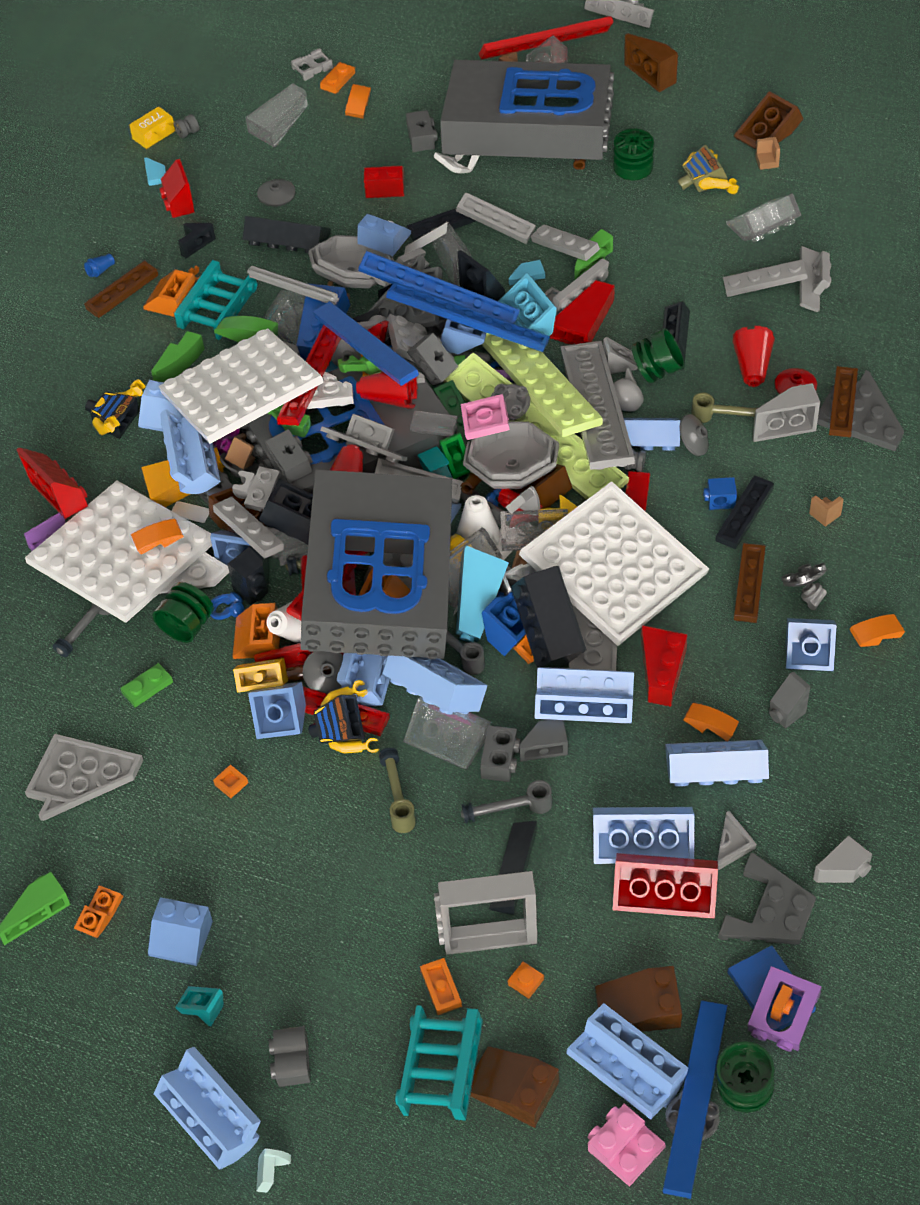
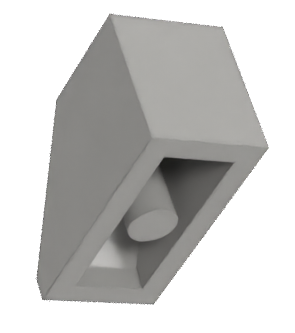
[813,836,872,883]

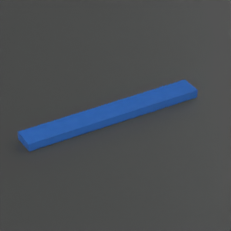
[358,251,520,324]
[386,283,550,352]
[313,301,419,386]
[663,1000,727,1199]

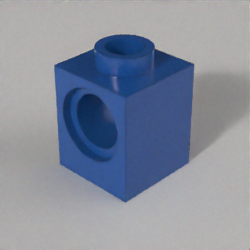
[703,477,737,510]

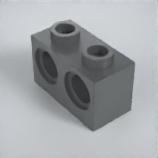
[480,725,521,782]

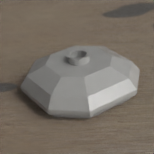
[308,235,394,288]
[463,422,559,489]

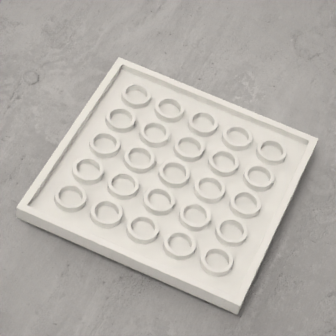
[158,328,323,443]
[25,481,212,623]
[519,481,709,646]

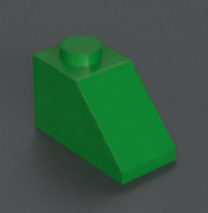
[440,432,471,479]

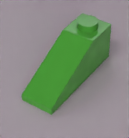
[0,872,70,945]

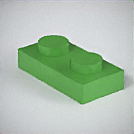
[120,663,173,708]

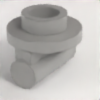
[801,583,827,610]

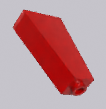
[549,280,615,345]

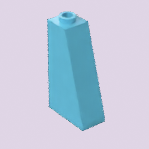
[456,546,509,643]

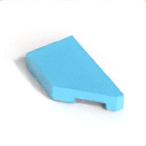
[144,158,166,186]
[509,260,545,285]

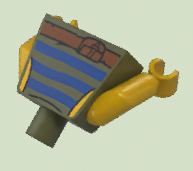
[677,145,739,194]

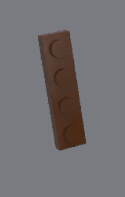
[84,261,159,318]
[829,366,858,438]
[734,543,766,623]

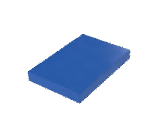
[727,945,816,1031]

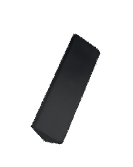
[663,301,690,370]
[489,821,537,915]

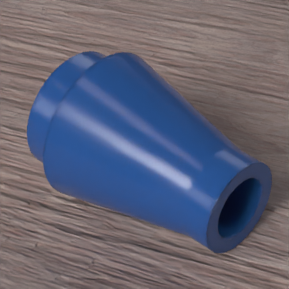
[84,254,115,277]

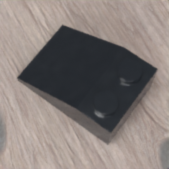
[457,250,505,301]

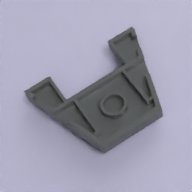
[718,853,816,945]

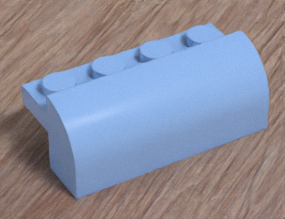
[160,409,221,494]
[337,653,390,707]
[535,667,634,723]
[567,1003,688,1119]
[154,1047,261,1170]

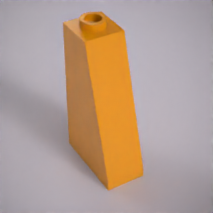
[141,447,225,507]

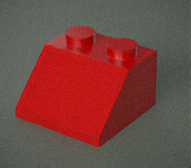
[159,159,195,218]
[364,166,404,198]

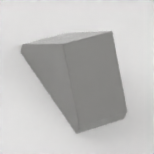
[603,337,638,374]

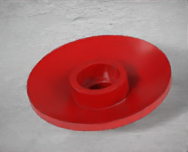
[775,368,817,394]

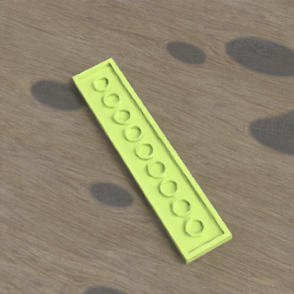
[482,333,603,437]
[444,353,629,500]

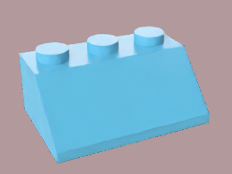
[498,273,557,336]

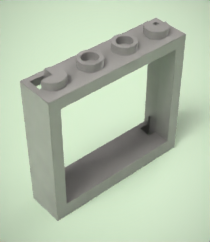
[434,871,537,955]

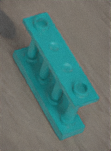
[174,260,258,340]
[395,1005,483,1120]

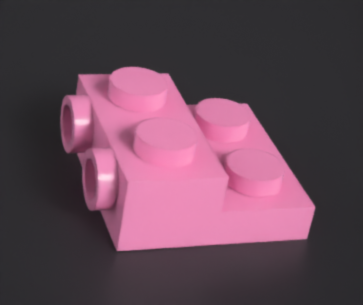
[461,394,510,440]
[588,1104,666,1187]

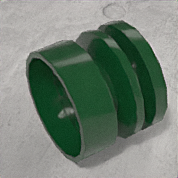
[613,128,654,181]
[631,328,685,384]
[152,582,214,643]
[717,1041,775,1113]

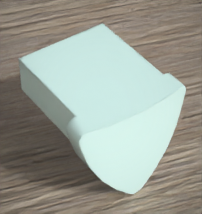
[256,1149,291,1193]

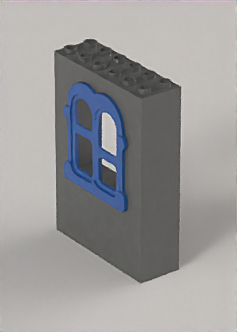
[441,60,614,160]
[240,347,458,494]
[301,469,452,659]

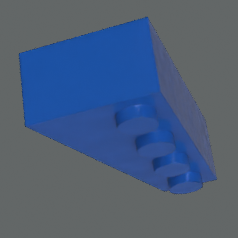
[297,283,350,361]

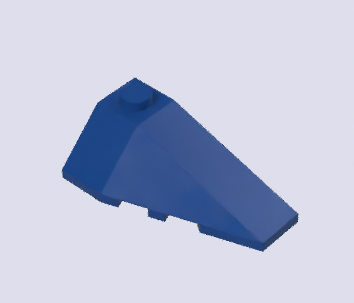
[481,592,526,656]

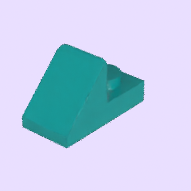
[417,446,452,478]
[175,986,224,1026]

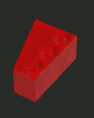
[641,625,688,707]

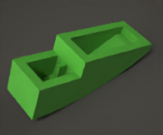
[575,229,613,280]
[214,316,278,342]
[151,331,205,382]

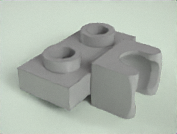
[232,466,281,512]

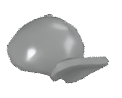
[614,368,644,412]

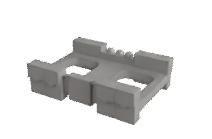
[291,48,333,81]

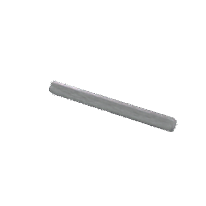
[247,266,339,305]

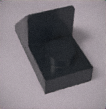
[178,223,216,259]

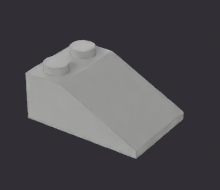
[752,383,820,442]

